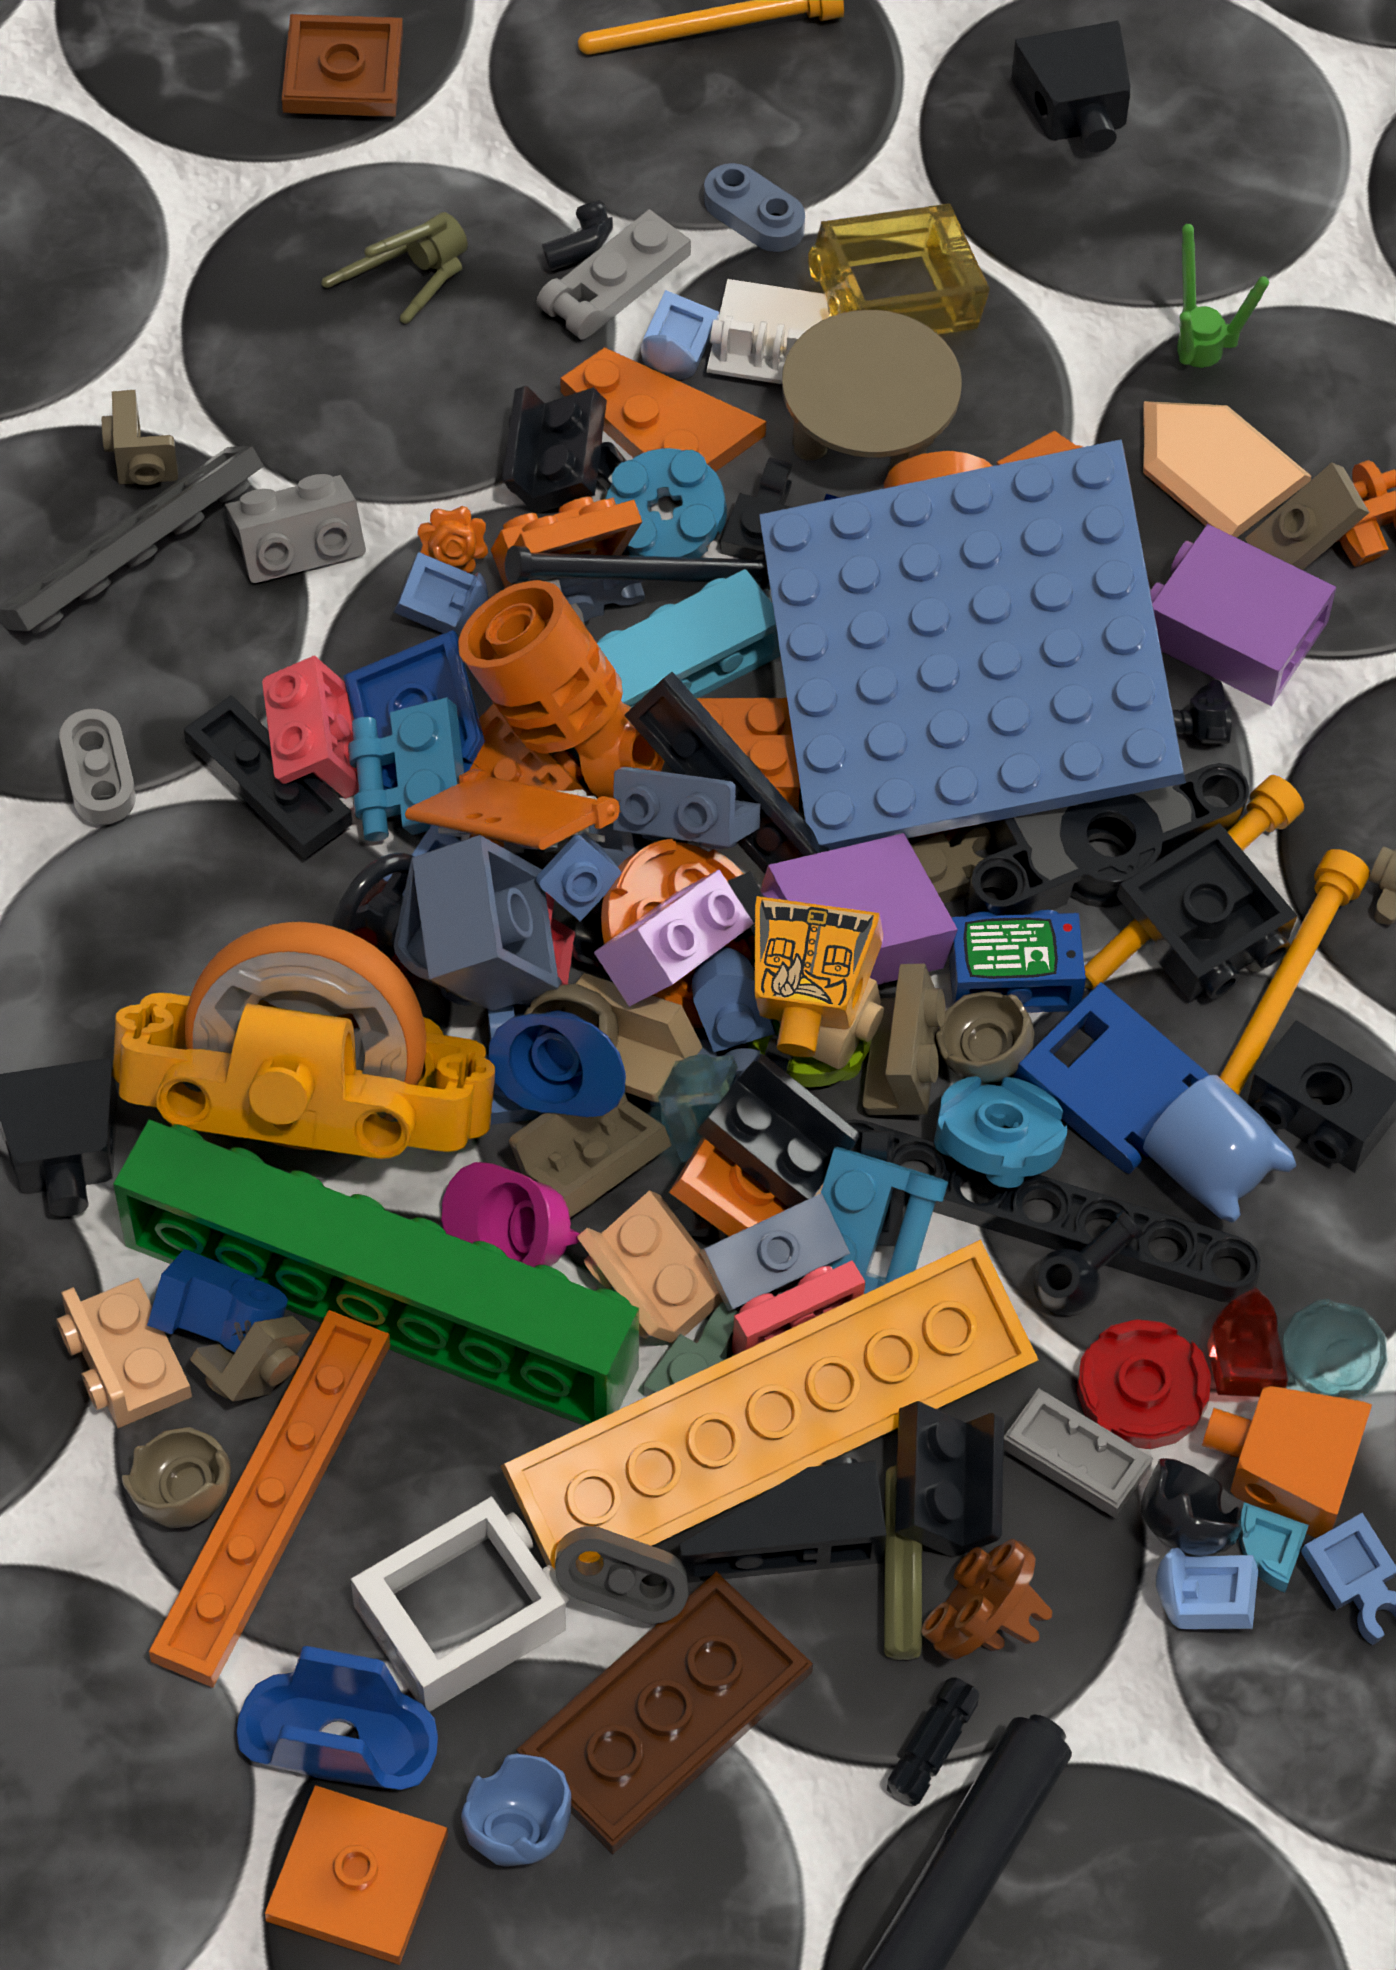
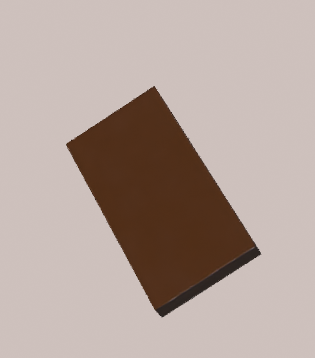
[516,1571,813,1855]

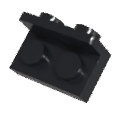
[502,385,607,514]
[696,1054,860,1208]
[895,1401,1004,1558]

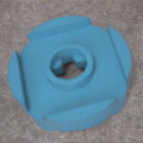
[606,448,727,558]
[934,1076,1067,1188]

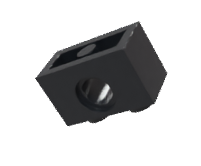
[1247,1020,1396,1173]

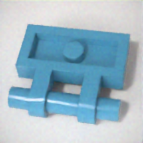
[348,697,464,841]

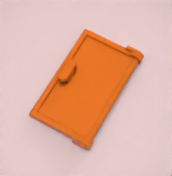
[405,769,620,850]

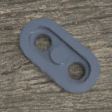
[704,163,805,252]

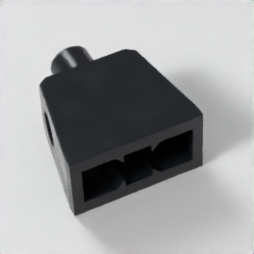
[1011,20,1130,153]
[0,1057,118,1216]

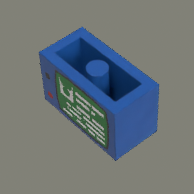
[948,910,1086,1013]

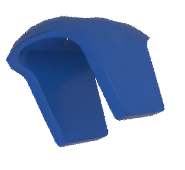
[237,1646,438,1790]

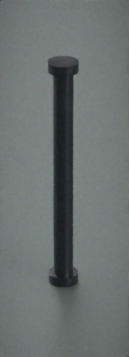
[505,546,771,590]

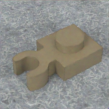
[911,828,991,904]

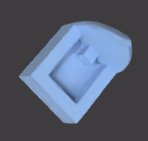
[641,290,719,380]
[1156,1548,1258,1629]

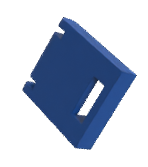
[1013,982,1209,1174]

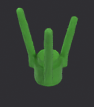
[1177,224,1269,368]

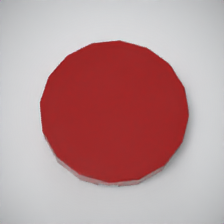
[1077,1319,1211,1449]

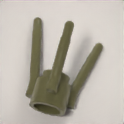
[321,212,468,324]

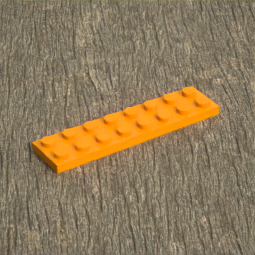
[500,1239,1038,1569]

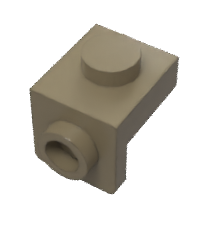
[101,390,178,485]
[190,1316,310,1401]

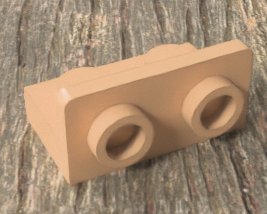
[577,1190,723,1344]
[56,1278,192,1428]

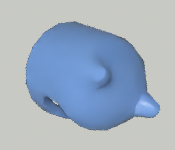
[1143,1075,1297,1223]

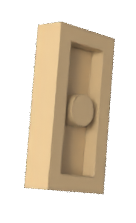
[576,973,703,1102]

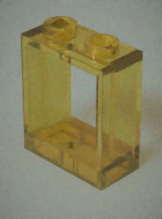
[808,203,990,334]

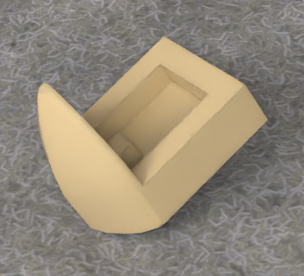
[778,978,884,1069]

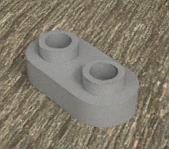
[59,709,136,825]

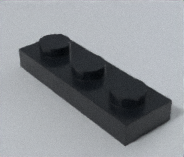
[184,695,352,859]

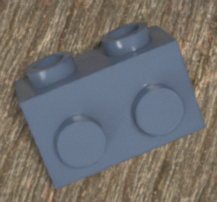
[613,767,760,849]

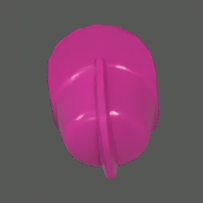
[441,1162,580,1267]

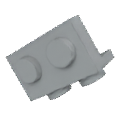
[225,474,366,583]

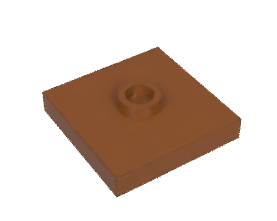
[282,14,403,117]

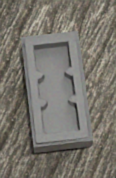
[1004,1388,1153,1518]

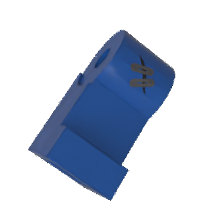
[147,1249,288,1352]

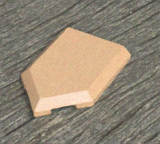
[1143,401,1312,538]

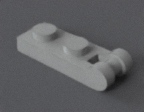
[536,209,691,340]

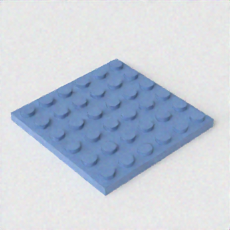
[759,439,1186,850]

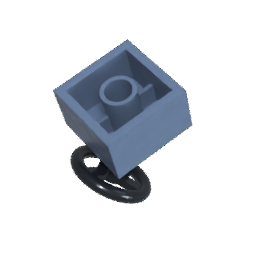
[332,835,559,1011]

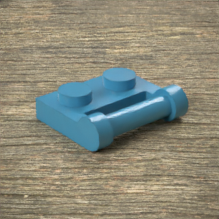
[804,1147,948,1294]

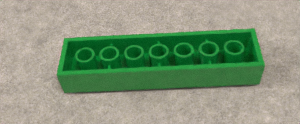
[113,1119,639,1426]

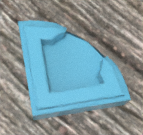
[1239,1502,1309,1593]

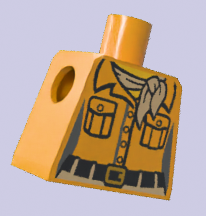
[755,896,883,1057]

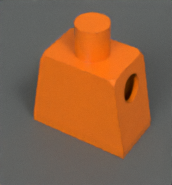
[1202,1386,1372,1538]

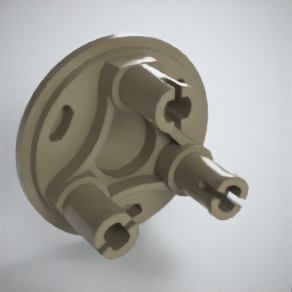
[782,310,962,472]

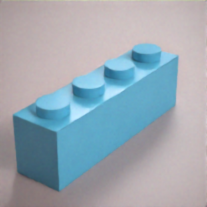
[568,569,781,760]

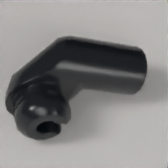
[542,200,613,272]

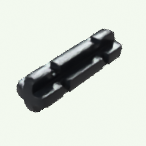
[887,1677,980,1806]

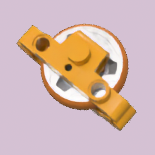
[113,922,495,1159]

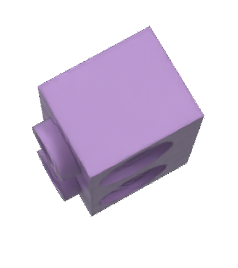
[594,870,754,1006]

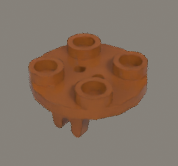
[921,1539,1052,1660]

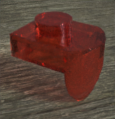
[1207,1287,1288,1397]

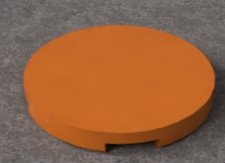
[601,839,754,1028]

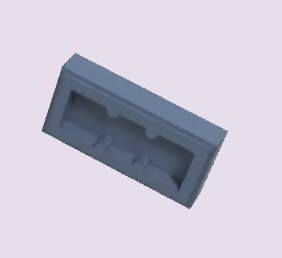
[700,1193,850,1311]

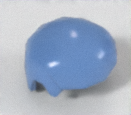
[461,1753,571,1867]

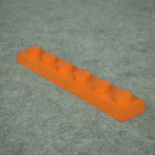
[149,1310,390,1688]

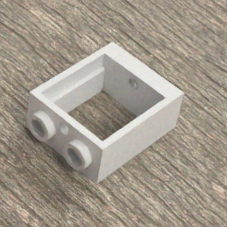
[351,1496,570,1712]

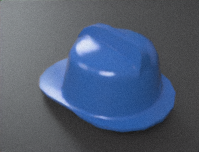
[488,1010,626,1117]

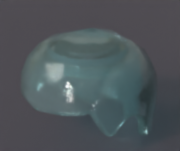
[1283,1298,1389,1400]

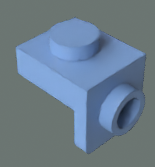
[536,832,622,921]

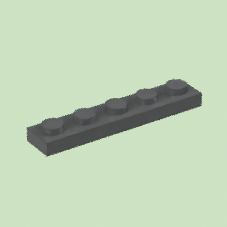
[0,446,264,634]

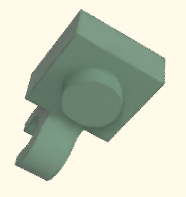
[643,1302,739,1397]

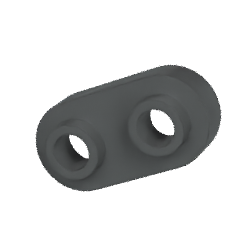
[555,1526,689,1624]

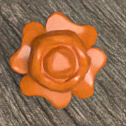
[417,506,488,573]

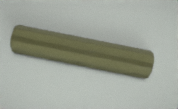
[884,1465,922,1660]

